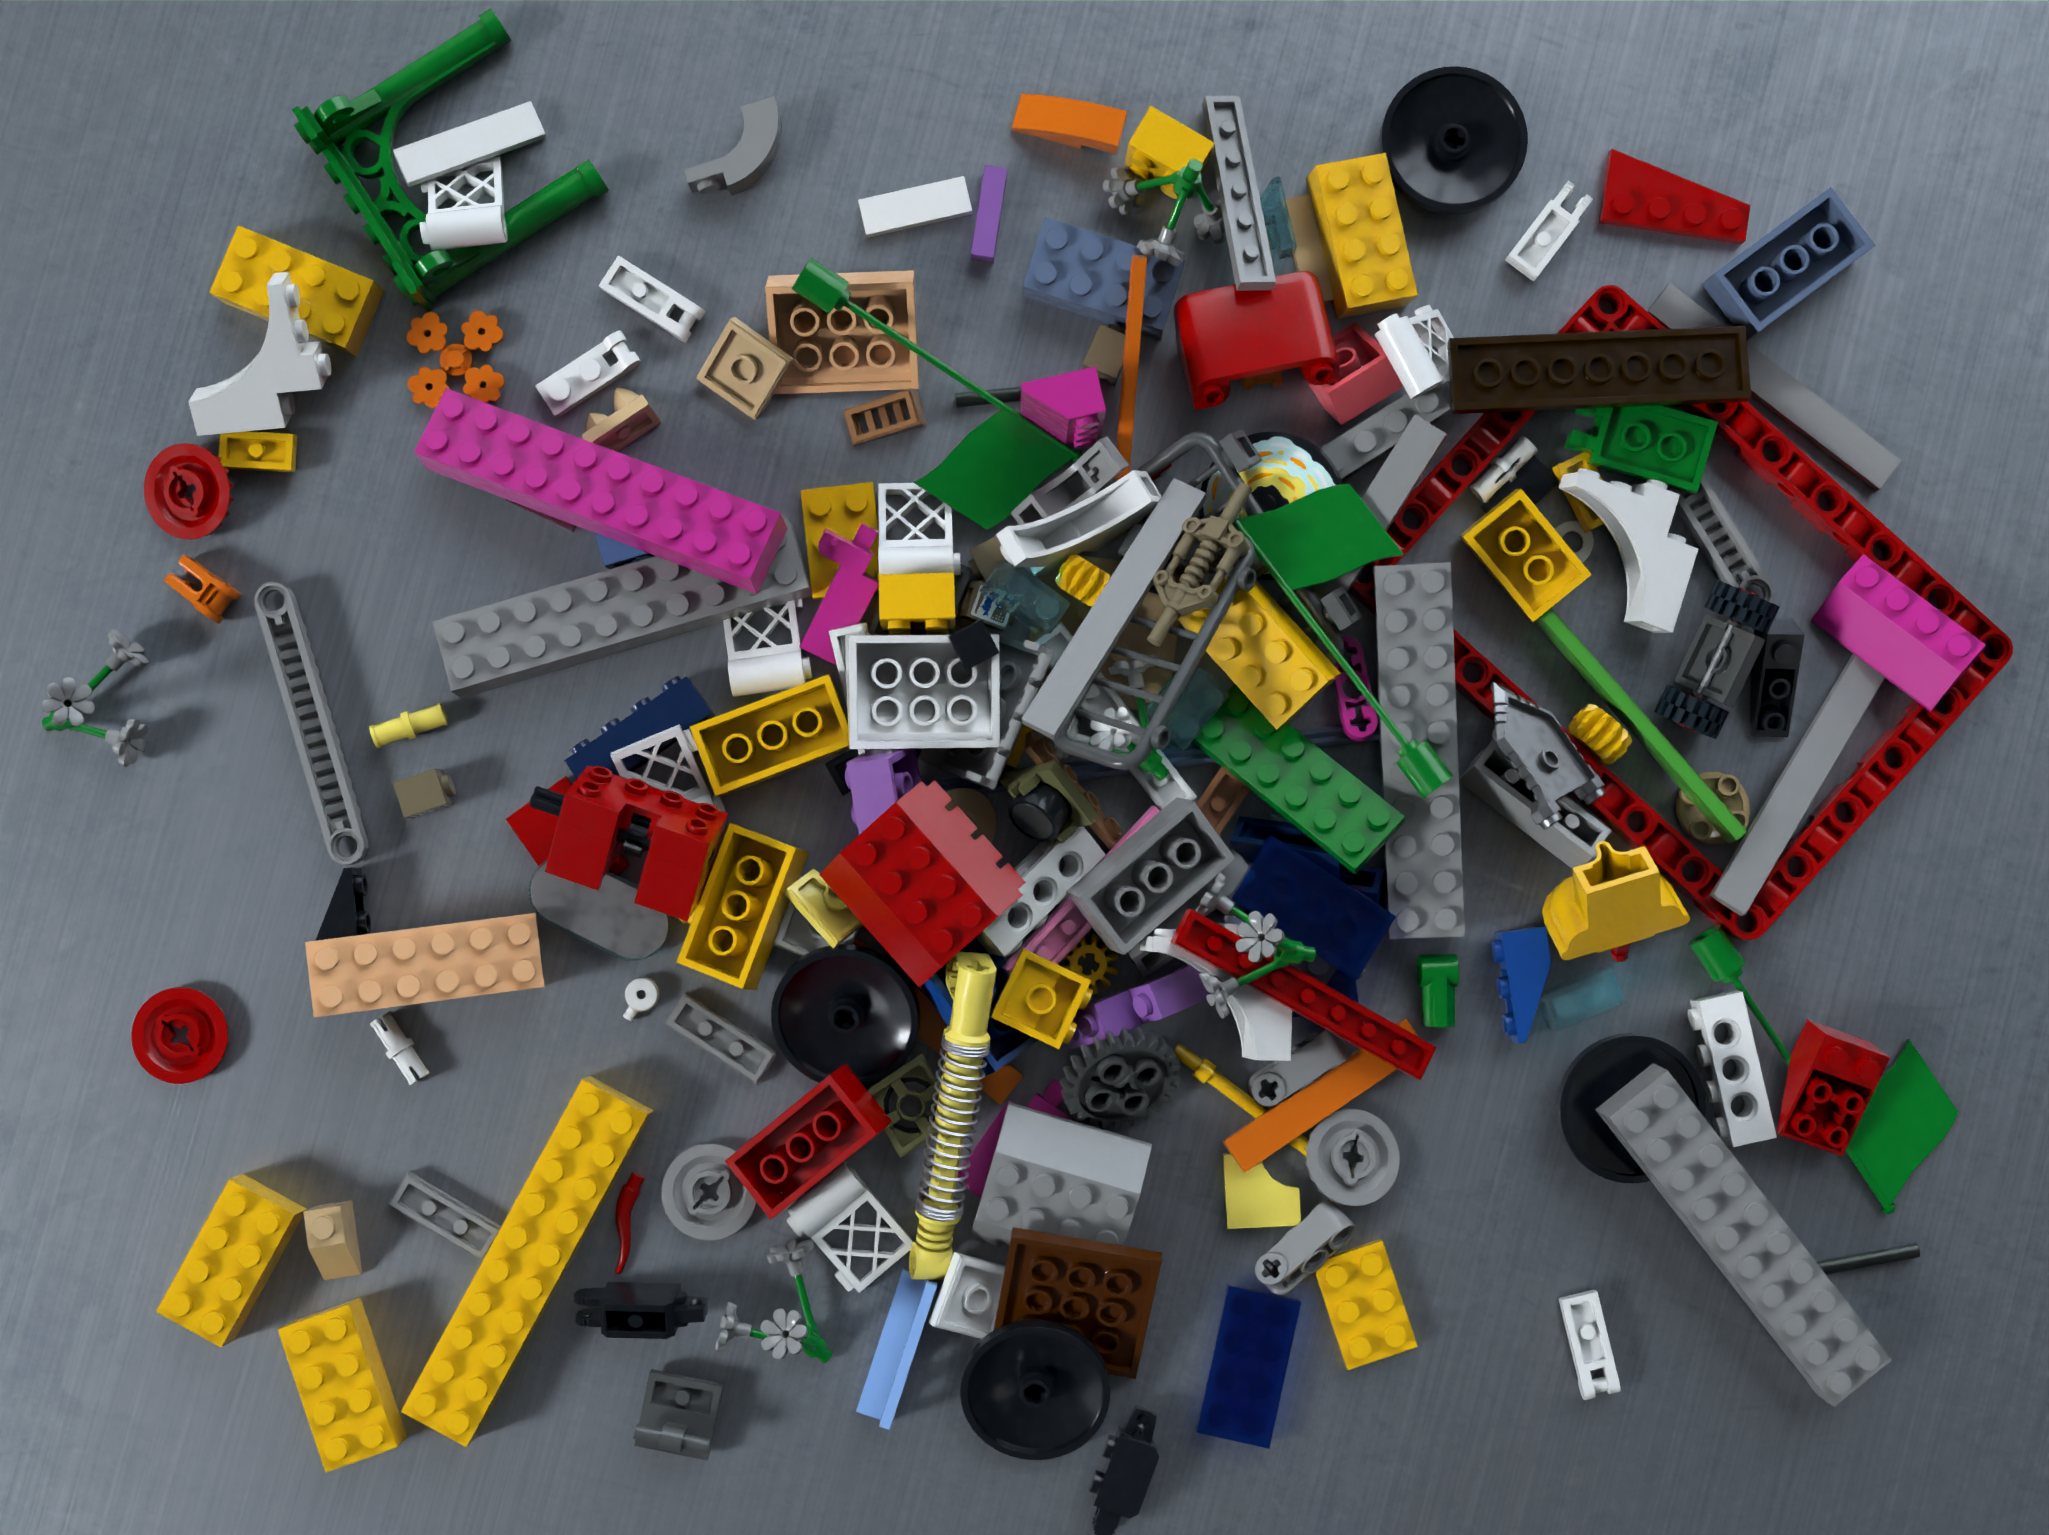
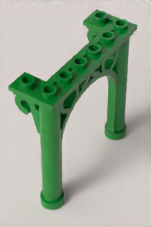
[292,8,609,312]

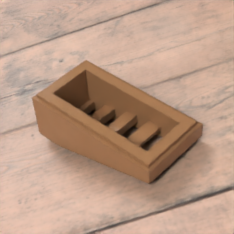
[843,388,927,446]

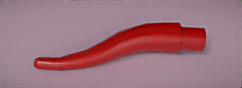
[615,1172,645,1275]

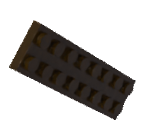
[1447,326,1751,414]

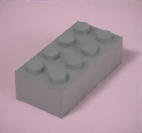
[1066,797,1236,955]

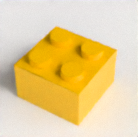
[1125,106,1215,201]
[878,573,955,634]

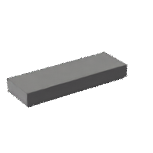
[665,993,778,1084]
[388,1172,501,1261]

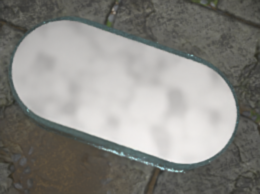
[529,860,671,961]

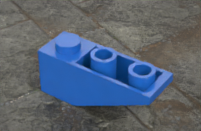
[1491,926,1551,1043]

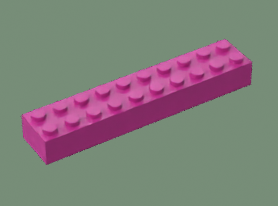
[414,388,787,594]

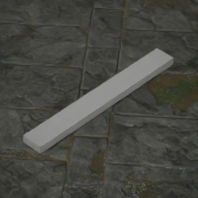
[1647,283,1902,491]
[1289,414,1448,644]
[1021,478,1207,740]
[1709,654,1885,916]

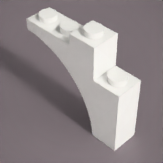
[188,272,331,436]
[1558,468,1698,633]
[996,470,1162,575]
[1140,915,1292,1061]

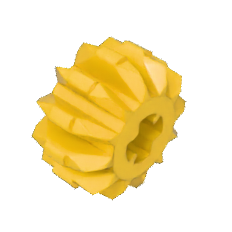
[1055,554,1111,607]
[1568,704,1632,764]
[1061,933,1119,994]

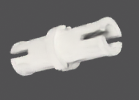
[1469,436,1538,503]
[370,1011,430,1086]

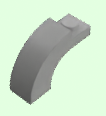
[683,95,782,196]
[1011,436,1129,525]

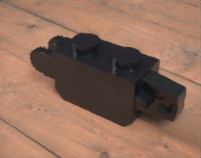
[574,1282,708,1339]
[1089,1405,1159,1535]

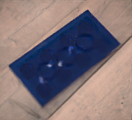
[1229,835,1396,980]
[1196,1283,1301,1449]

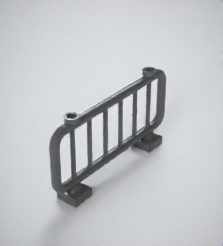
[1136,429,1363,666]
[1052,524,1256,770]

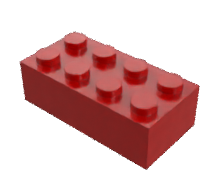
[725,1063,892,1220]

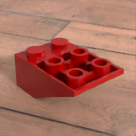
[1777,1019,1890,1157]

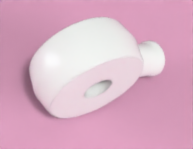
[623,977,660,1022]

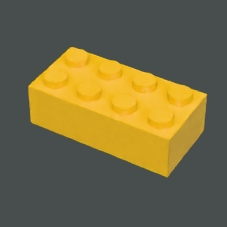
[1306,153,1418,319]
[209,225,385,357]
[1177,567,1341,730]
[690,674,849,797]
[676,823,809,990]
[156,1174,307,1348]
[277,1297,408,1473]

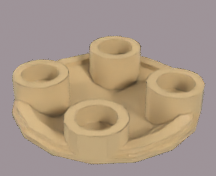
[1676,772,1750,844]

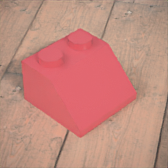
[1298,322,1403,425]

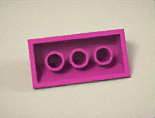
[1020,366,1106,449]
[1811,554,1986,712]

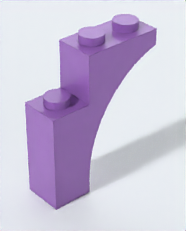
[1067,964,1210,1050]

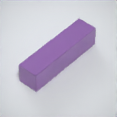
[971,165,1007,263]

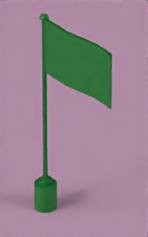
[791,257,1083,530]
[1233,484,1453,799]
[1689,924,1958,1214]

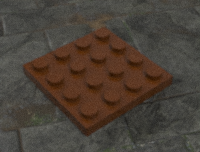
[994,1227,1162,1379]

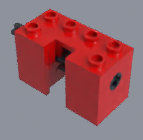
[529,765,729,921]

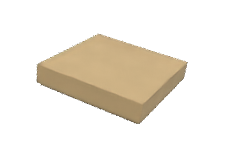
[696,317,794,420]

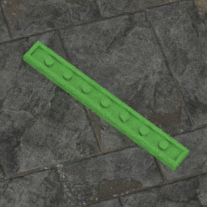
[1534,608,1747,844]

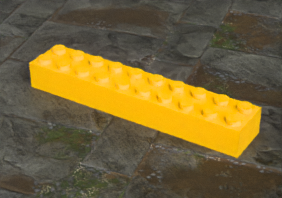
[400,1075,654,1447]

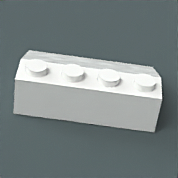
[845,634,1000,749]

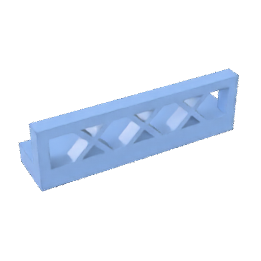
[856,1267,938,1430]

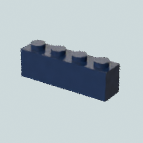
[564,676,716,779]

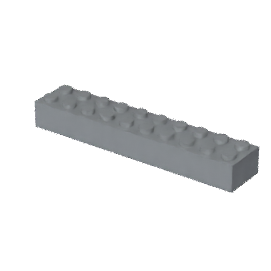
[432,517,812,698]
[1373,562,1465,939]
[1595,1063,1892,1407]

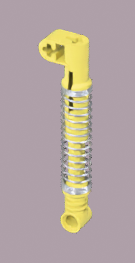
[909,951,997,1281]

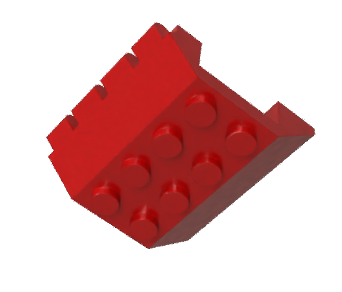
[819,780,1026,988]

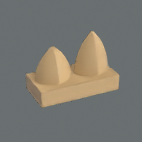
[581,388,661,452]

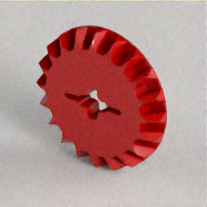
[144,443,234,540]
[131,987,230,1084]

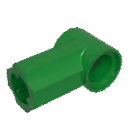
[1417,954,1459,1027]

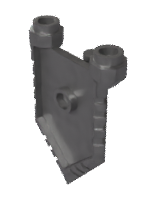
[1490,682,1606,830]

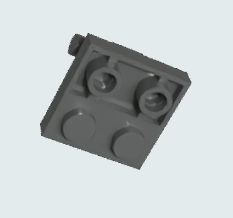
[633,1369,724,1461]

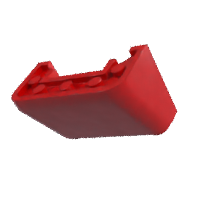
[1174,271,1340,410]

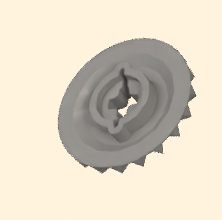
[1305,1109,1400,1206]
[661,1143,757,1241]

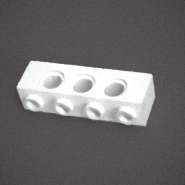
[975,826,1106,957]
[1688,990,1777,1147]

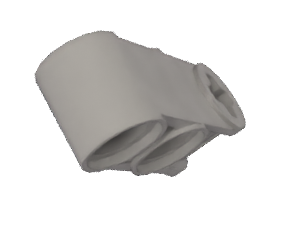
[1248,1027,1352,1106]
[1255,1200,1357,1296]

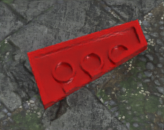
[1599,149,1751,244]

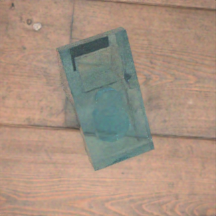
[1260,176,1297,259]

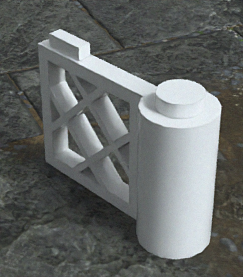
[420,156,507,251]
[1375,305,1454,400]
[878,483,961,575]
[723,598,813,697]
[611,724,728,813]
[786,1161,914,1293]

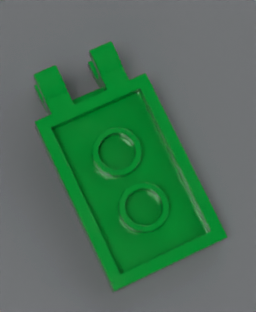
[1564,405,1718,494]

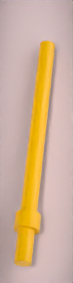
[1173,1042,1309,1157]

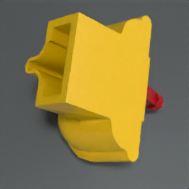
[1542,841,1690,962]

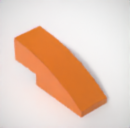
[1012,93,1127,155]

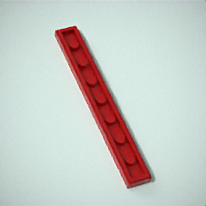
[1170,909,1437,1080]

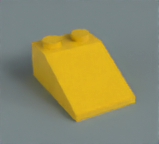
[1459,489,1592,622]

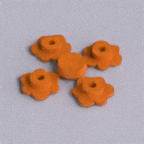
[406,310,505,409]

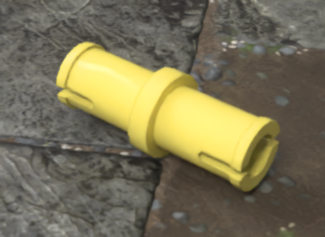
[369,702,448,748]

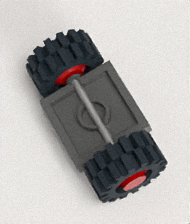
[1654,580,1780,739]

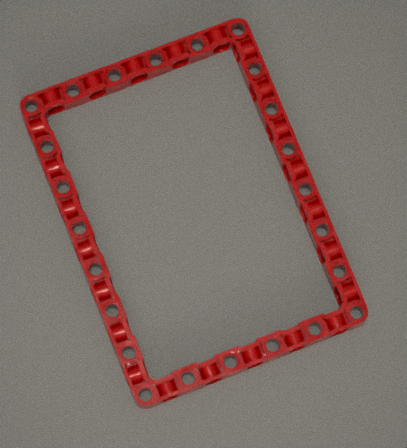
[1349,285,2013,940]

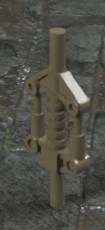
[1147,483,1252,647]

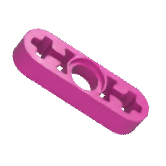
[1333,636,1378,742]

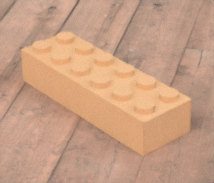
[305,913,544,1018]

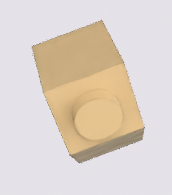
[303,1200,362,1280]

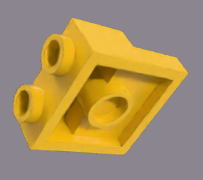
[990,948,1093,1049]

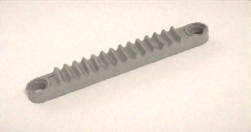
[1667,474,1774,603]
[254,582,369,865]

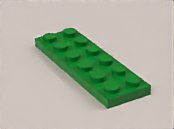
[1187,684,1405,874]

